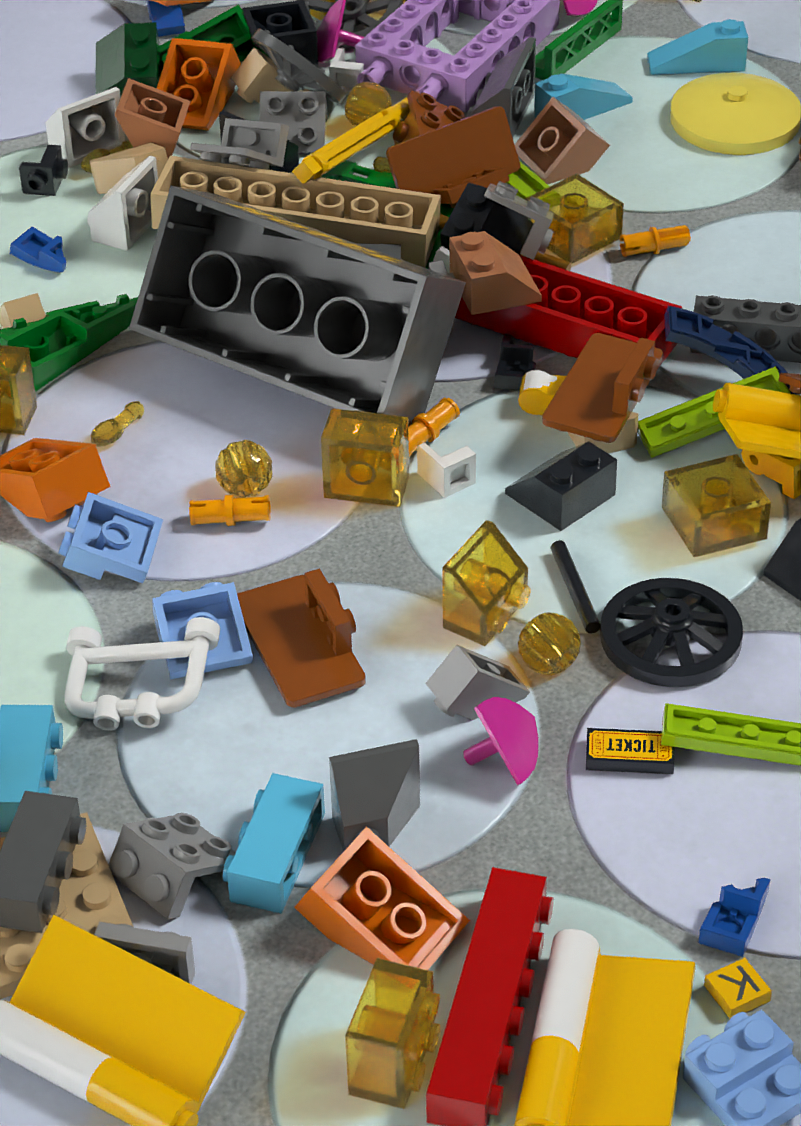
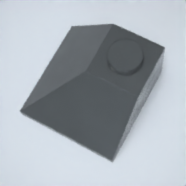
[329,739,420,852]

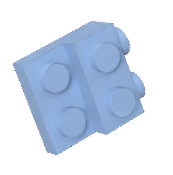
[58,492,163,583]
[152,582,253,680]
[683,1009,801,1126]

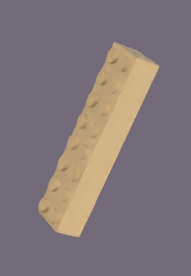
[150,156,441,268]

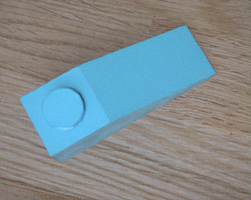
[647,19,748,75]
[534,74,633,120]

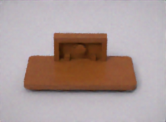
[393,91,465,145]
[386,106,520,208]
[542,333,663,443]
[237,568,366,707]

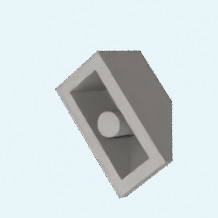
[426,645,530,720]

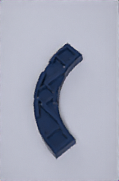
[664,305,800,395]

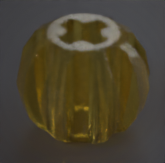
[345,81,392,127]
[215,440,273,498]
[518,612,581,676]

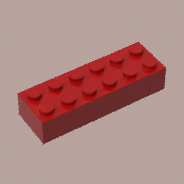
[455,255,682,368]

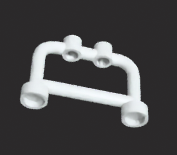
[65,617,220,731]

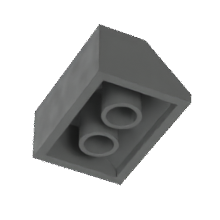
[468,37,536,138]

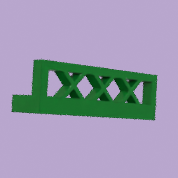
[535,0,623,80]

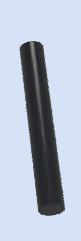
[550,540,601,634]

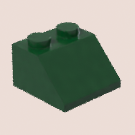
[95,22,160,97]

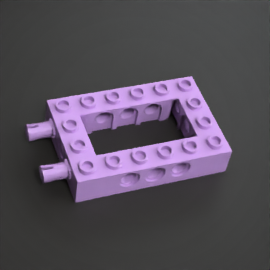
[355,0,560,113]

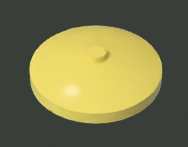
[670,73,801,155]

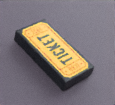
[586,728,674,774]

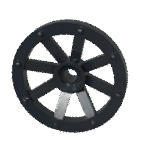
[600,578,743,687]

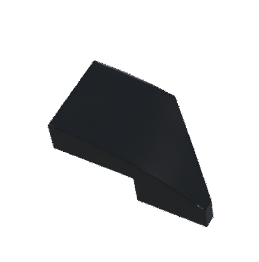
[494,334,536,391]

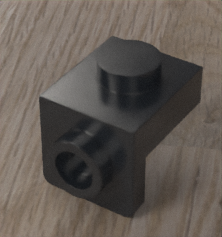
[19,144,68,196]

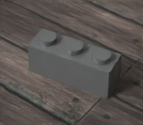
[0,791,86,933]

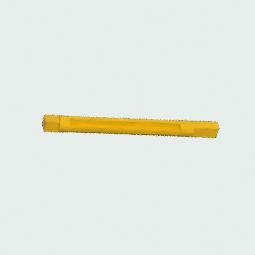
[292,98,410,185]

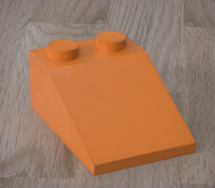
[157,38,241,130]
[0,438,110,522]
[294,826,470,987]

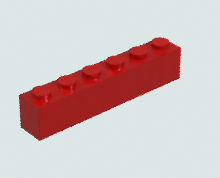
[426,867,554,1126]

